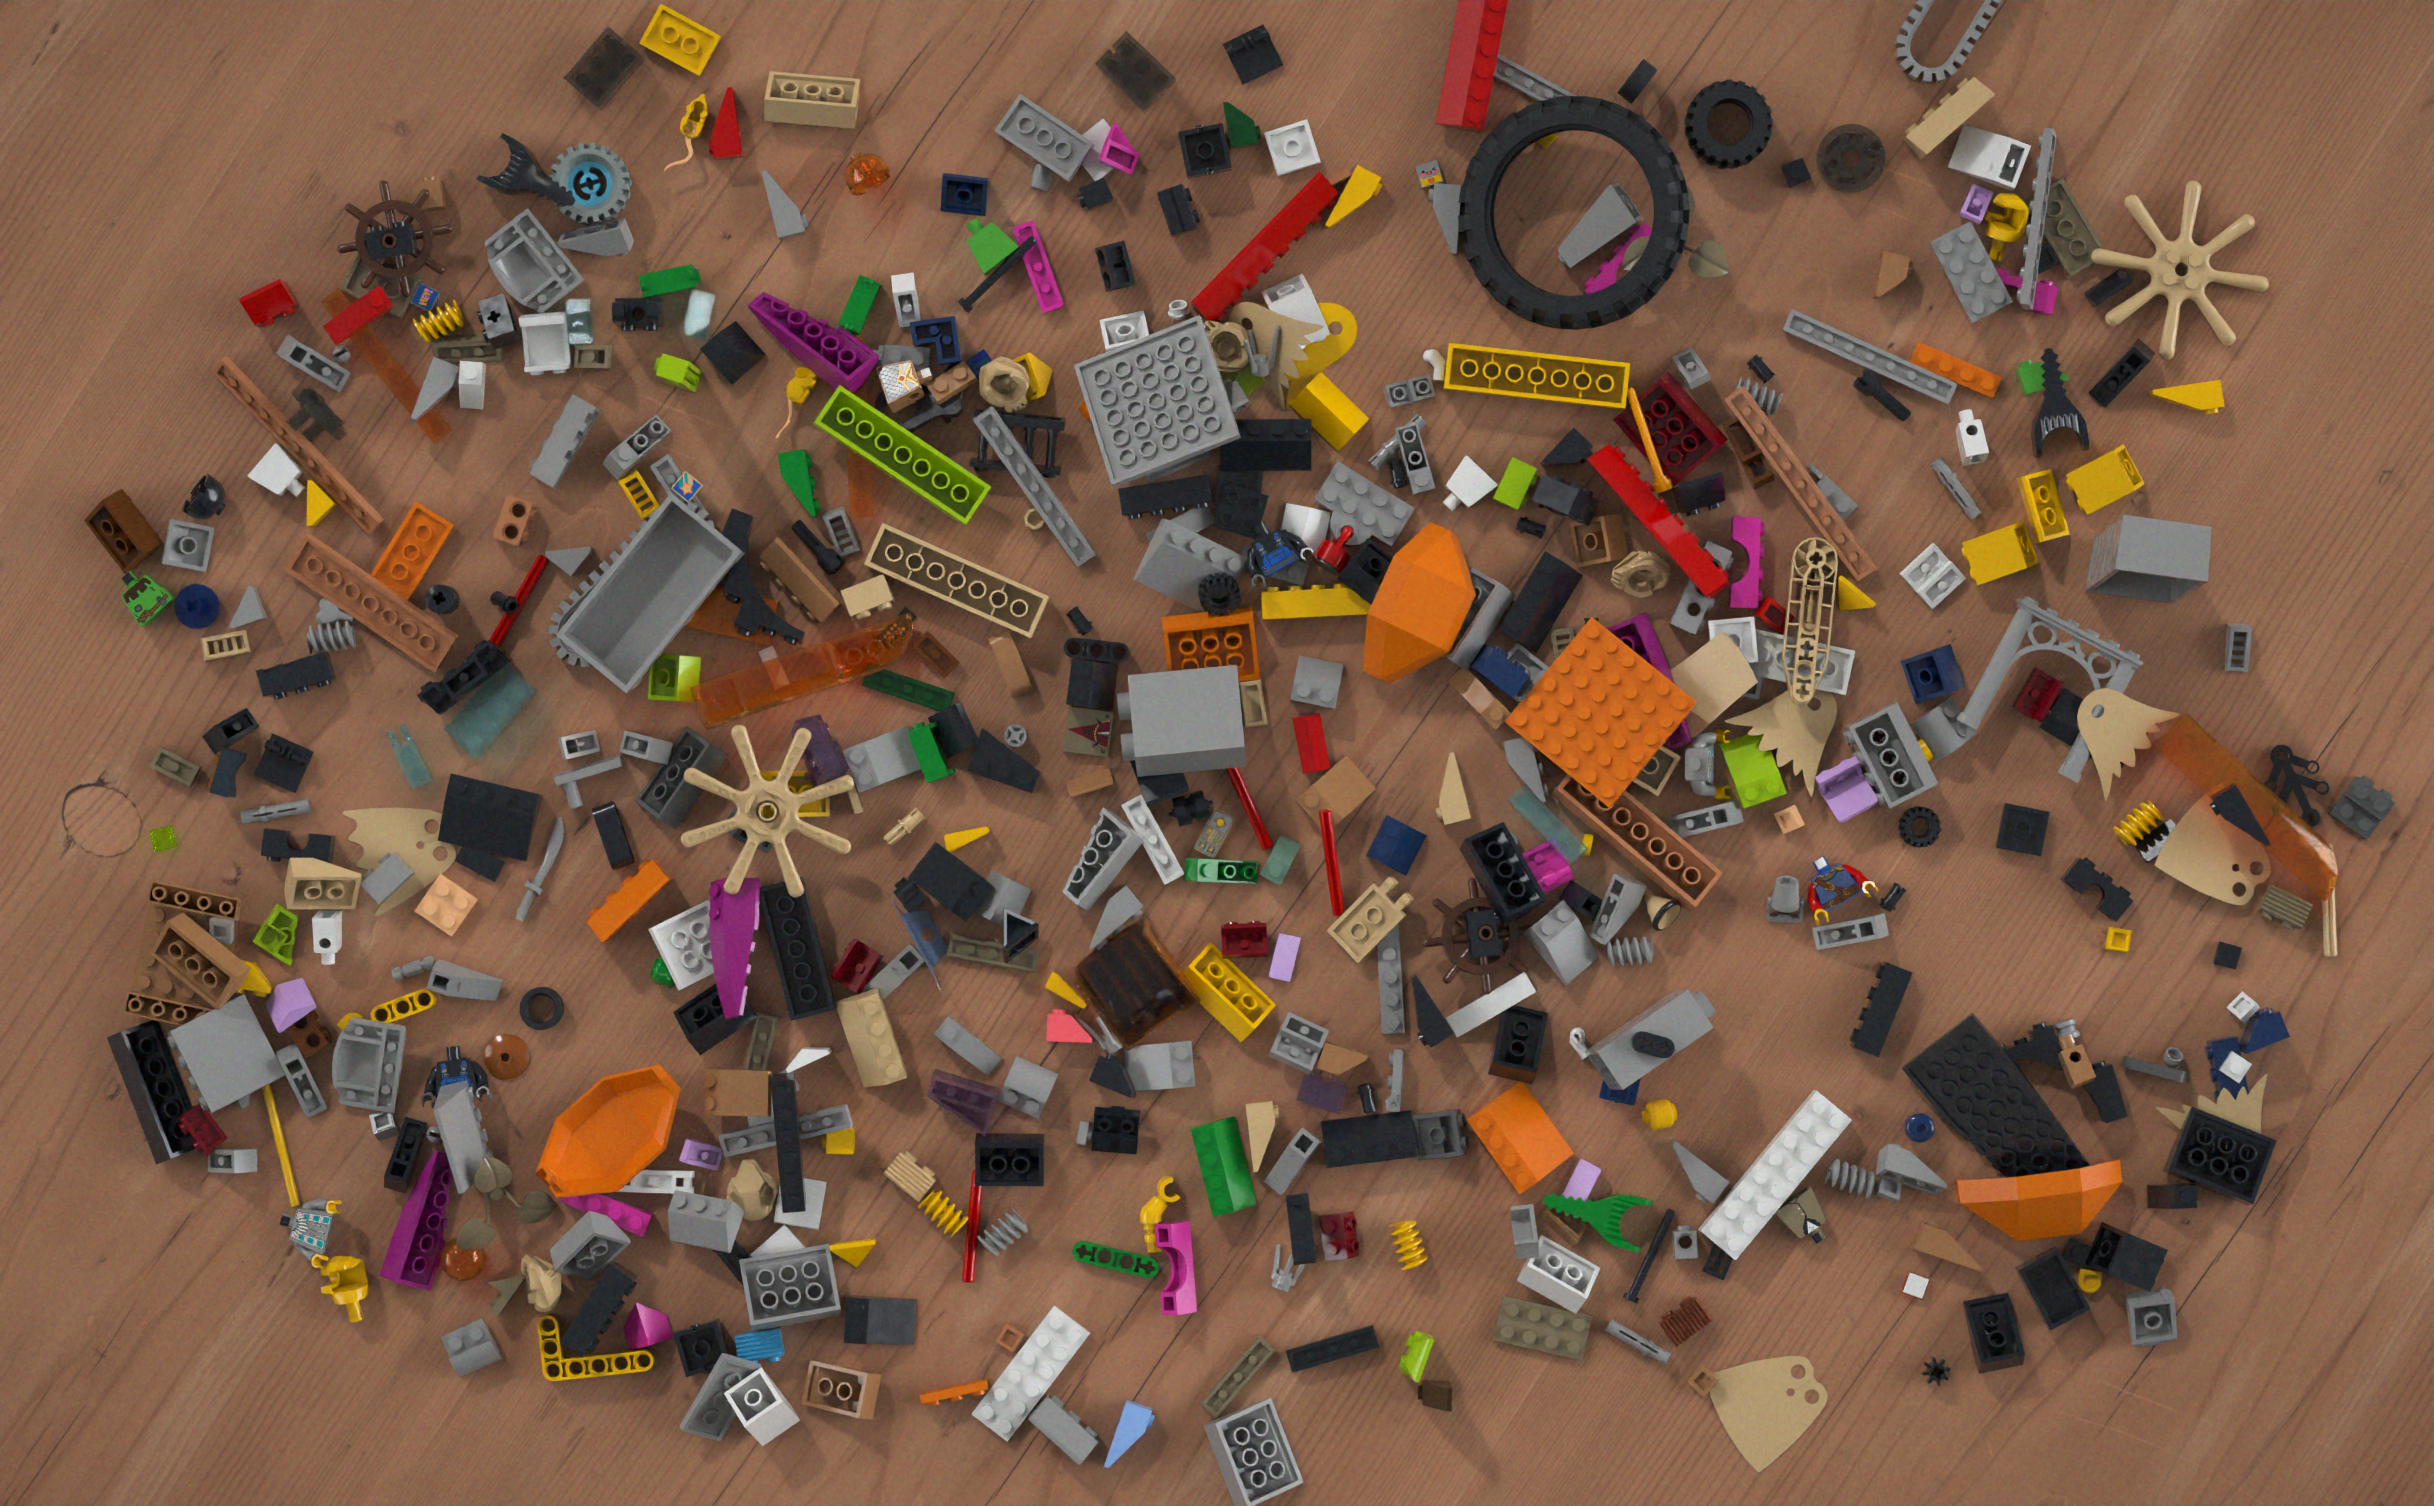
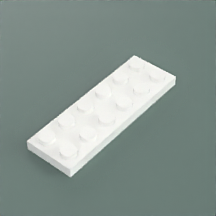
[1749,629,1855,695]
[972,1305,1090,1442]

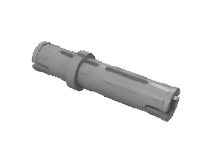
[1368,414,1427,471]
[1930,457,1982,520]
[240,799,311,825]
[1605,1319,1671,1365]

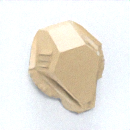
[1204,320,1251,373]
[979,356,1030,412]
[1611,551,1671,598]
[726,1158,779,1221]
[521,1255,561,1312]

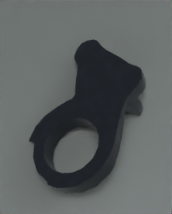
[875,363,963,433]

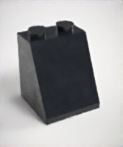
[1066,659,1118,711]
[1130,760,1190,807]
[2085,1222,2168,1292]

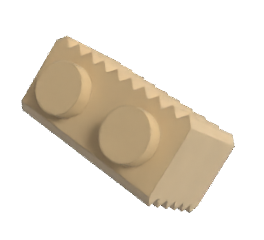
[883,1151,937,1202]

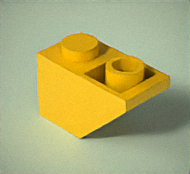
[236,960,274,997]
[822,1107,856,1155]

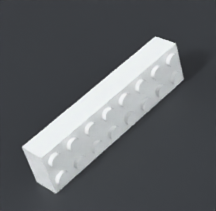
[1698,1090,1852,1260]

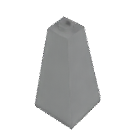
[1557,182,1644,268]

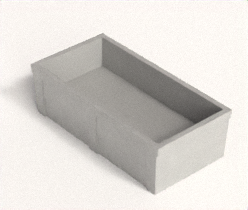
[556,493,745,693]
[2084,515,2212,604]

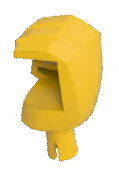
[1984,193,2029,261]
[321,1256,368,1322]

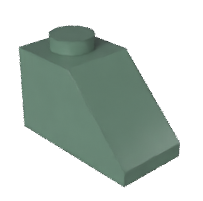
[1260,835,1301,885]

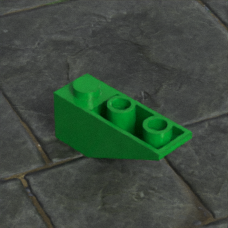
[778,449,820,518]
[1184,858,1258,884]

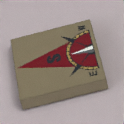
[1063,706,1114,757]

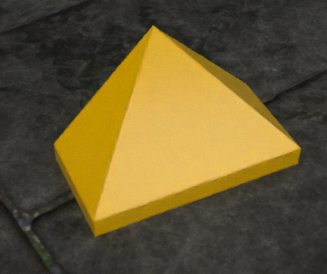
[1013,353,1053,402]
[1836,575,1876,611]
[829,1238,876,1268]

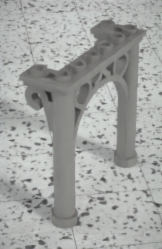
[1957,596,2144,783]

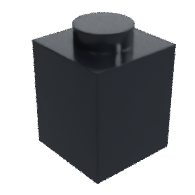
[1077,178,1114,211]

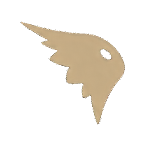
[1229,302,1324,411]
[1725,686,1837,797]
[2077,688,2180,801]
[2156,1074,2267,1134]

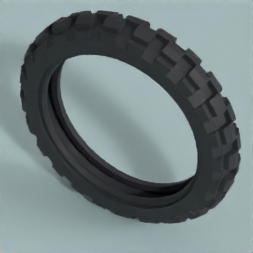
[1458,96,1690,330]

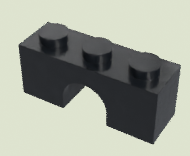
[261,828,335,863]
[2060,857,2133,922]

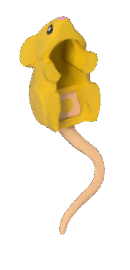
[664,94,709,171]
[776,367,819,438]

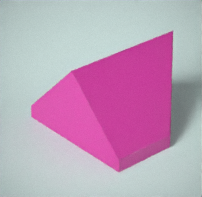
[1098,121,1140,175]
[623,1302,673,1350]

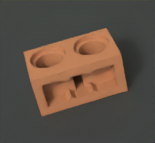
[492,495,537,547]

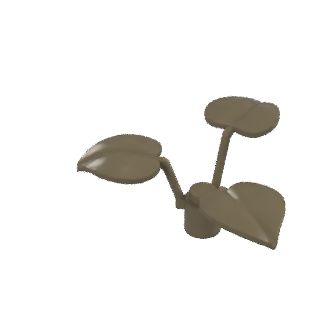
[1623,186,1729,278]
[456,1155,557,1250]

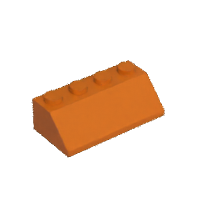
[587,859,673,942]

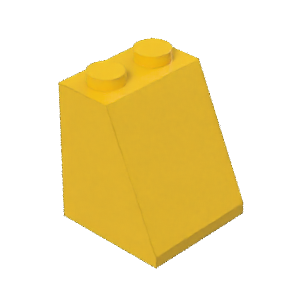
[2066,444,2145,515]
[1962,520,2039,586]

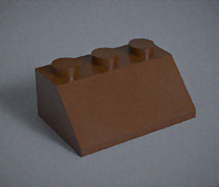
[84,489,163,574]

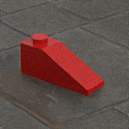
[708,87,743,160]
[323,285,393,346]

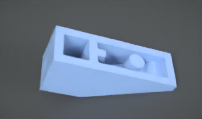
[1104,1400,1155,1468]

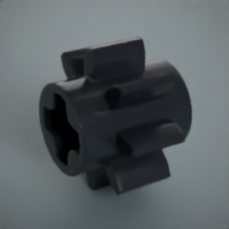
[1921,1357,1951,1386]

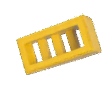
[617,468,660,520]
[944,826,990,852]
[1045,971,1087,1009]

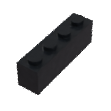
[1118,474,1214,520]
[1849,962,1912,1057]

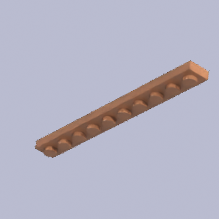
[212,356,384,535]
[1724,385,1876,582]

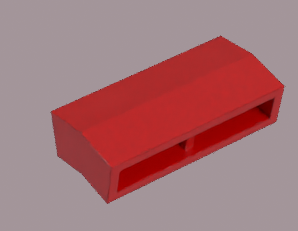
[1292,713,1330,774]

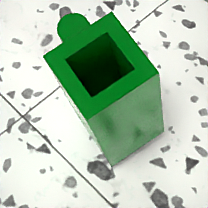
[639,264,701,298]
[838,275,882,336]
[907,722,956,783]

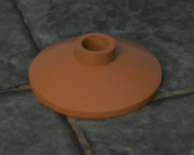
[484,1034,529,1079]

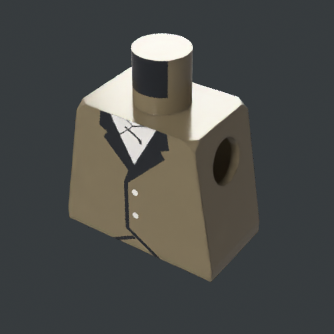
[1775,1186,1826,1245]

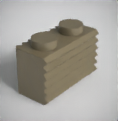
[2257,884,2313,931]

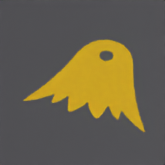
[1256,303,1357,409]

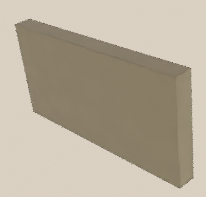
[2023,177,2105,279]

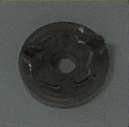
[1816,124,1885,193]
[286,384,348,443]

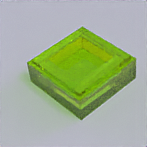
[1233,365,1265,396]
[149,825,178,852]

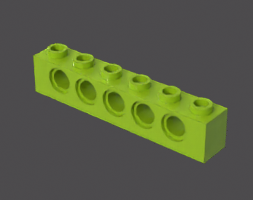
[654,353,702,393]

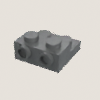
[2328,775,2395,840]
[1412,1109,1469,1161]

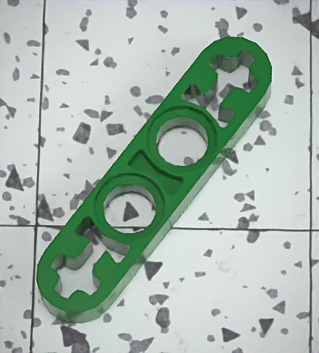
[1072,1241,1159,1278]

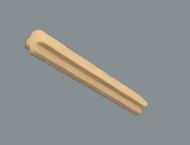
[2319,844,2337,957]

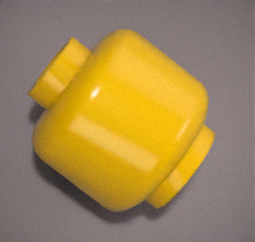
[1642,1099,1677,1130]

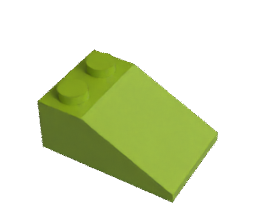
[1719,734,1787,809]

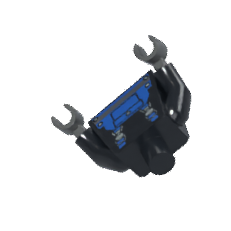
[1246,521,1316,591]
[421,1045,492,1108]

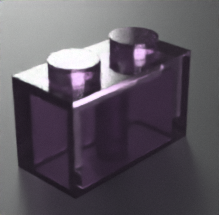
[1296,1071,1348,1114]

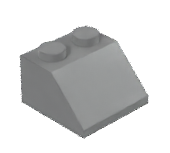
[1290,655,1343,709]

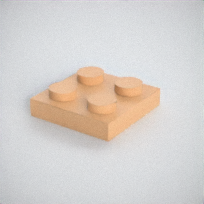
[415,874,479,937]

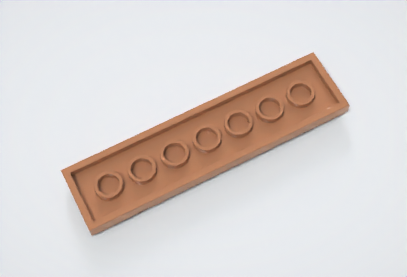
[285,533,459,673]

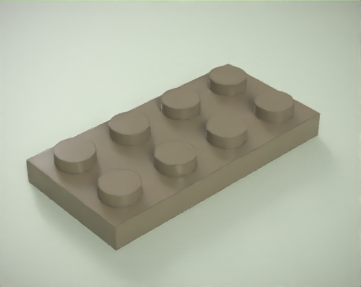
[1493,1295,1592,1360]

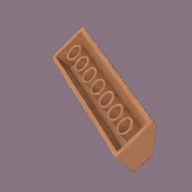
[1551,774,1723,911]

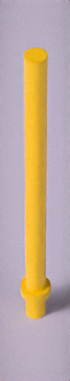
[262,1083,300,1207]

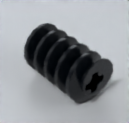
[425,584,460,614]

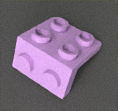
[1815,756,1878,823]

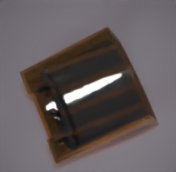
[1073,917,1201,1051]

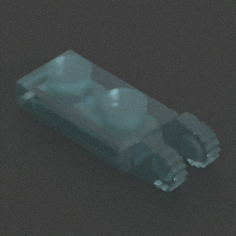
[387,724,433,790]

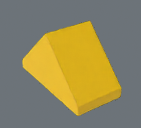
[307,480,338,527]

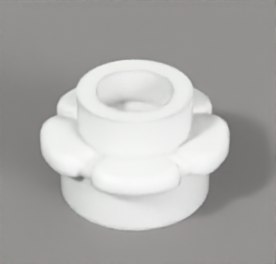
[1168,300,1190,320]

